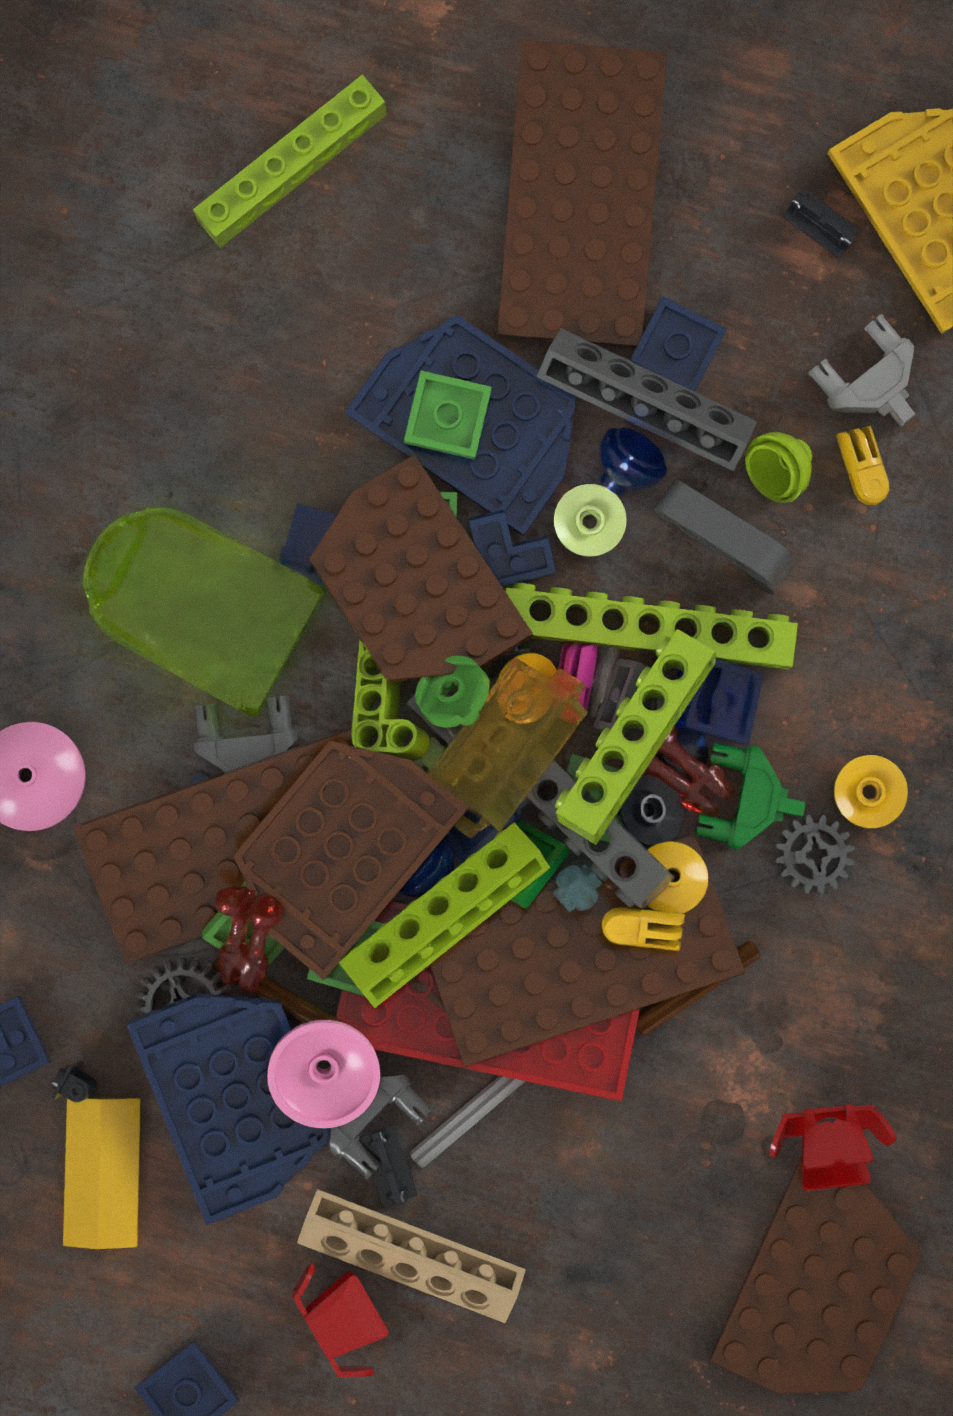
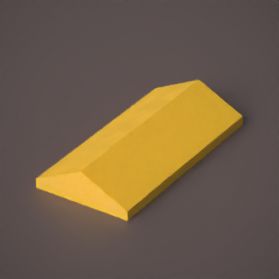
[63,1097,141,1249]

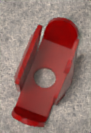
[770,1104,896,1191]
[291,1263,389,1378]

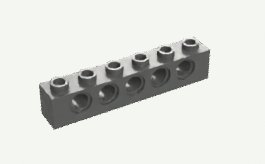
[537,328,757,471]
[483,721,675,909]

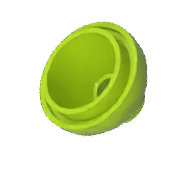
[745,432,812,503]

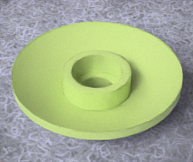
[554,484,627,557]

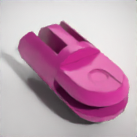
[553,642,598,722]

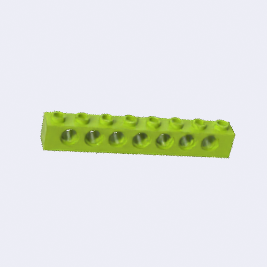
[506,583,798,670]

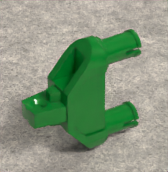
[695,742,806,850]

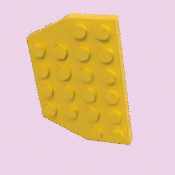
[827,108,953,335]

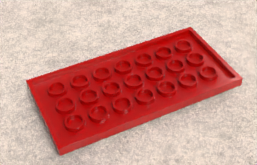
[336,901,640,1101]

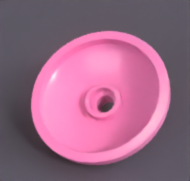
[0,722,86,831]
[267,1020,380,1128]

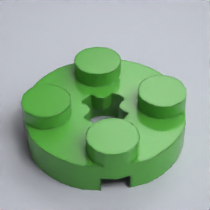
[415,656,490,728]

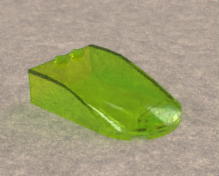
[83,506,326,718]

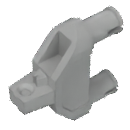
[808,314,915,427]

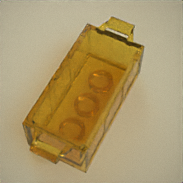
[426,657,588,838]

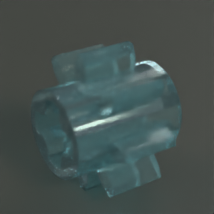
[553,864,602,912]

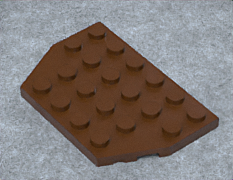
[309,454,533,683]
[233,741,468,980]
[709,1156,922,1393]

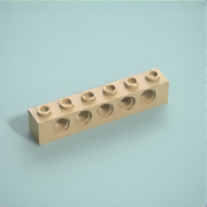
[297,1189,526,1323]

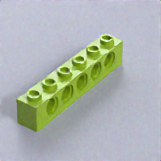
[193,74,387,248]
[555,629,716,845]
[338,822,550,1008]

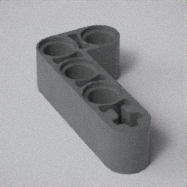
[654,480,795,594]

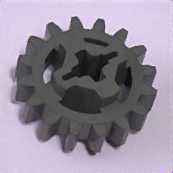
[774,815,855,894]

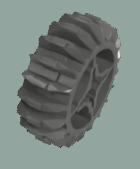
[134,956,231,1013]

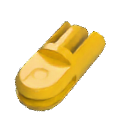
[836,425,890,505]
[602,907,685,951]

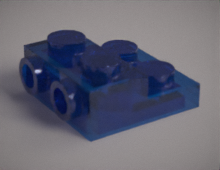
[674,660,764,745]

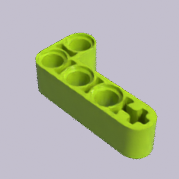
[351,640,430,760]

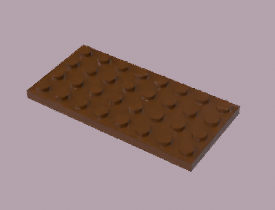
[497,40,667,346]
[73,727,354,964]
[430,834,745,1068]

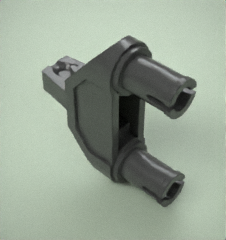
[193,696,299,772]
[330,1075,434,1181]

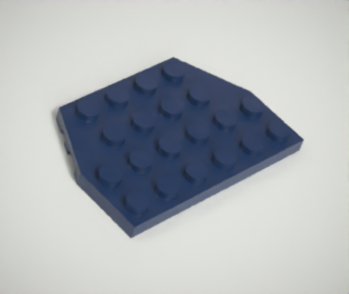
[345,315,576,537]
[126,994,331,1226]

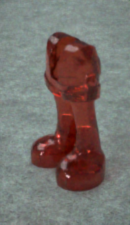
[642,724,735,817]
[215,886,282,993]

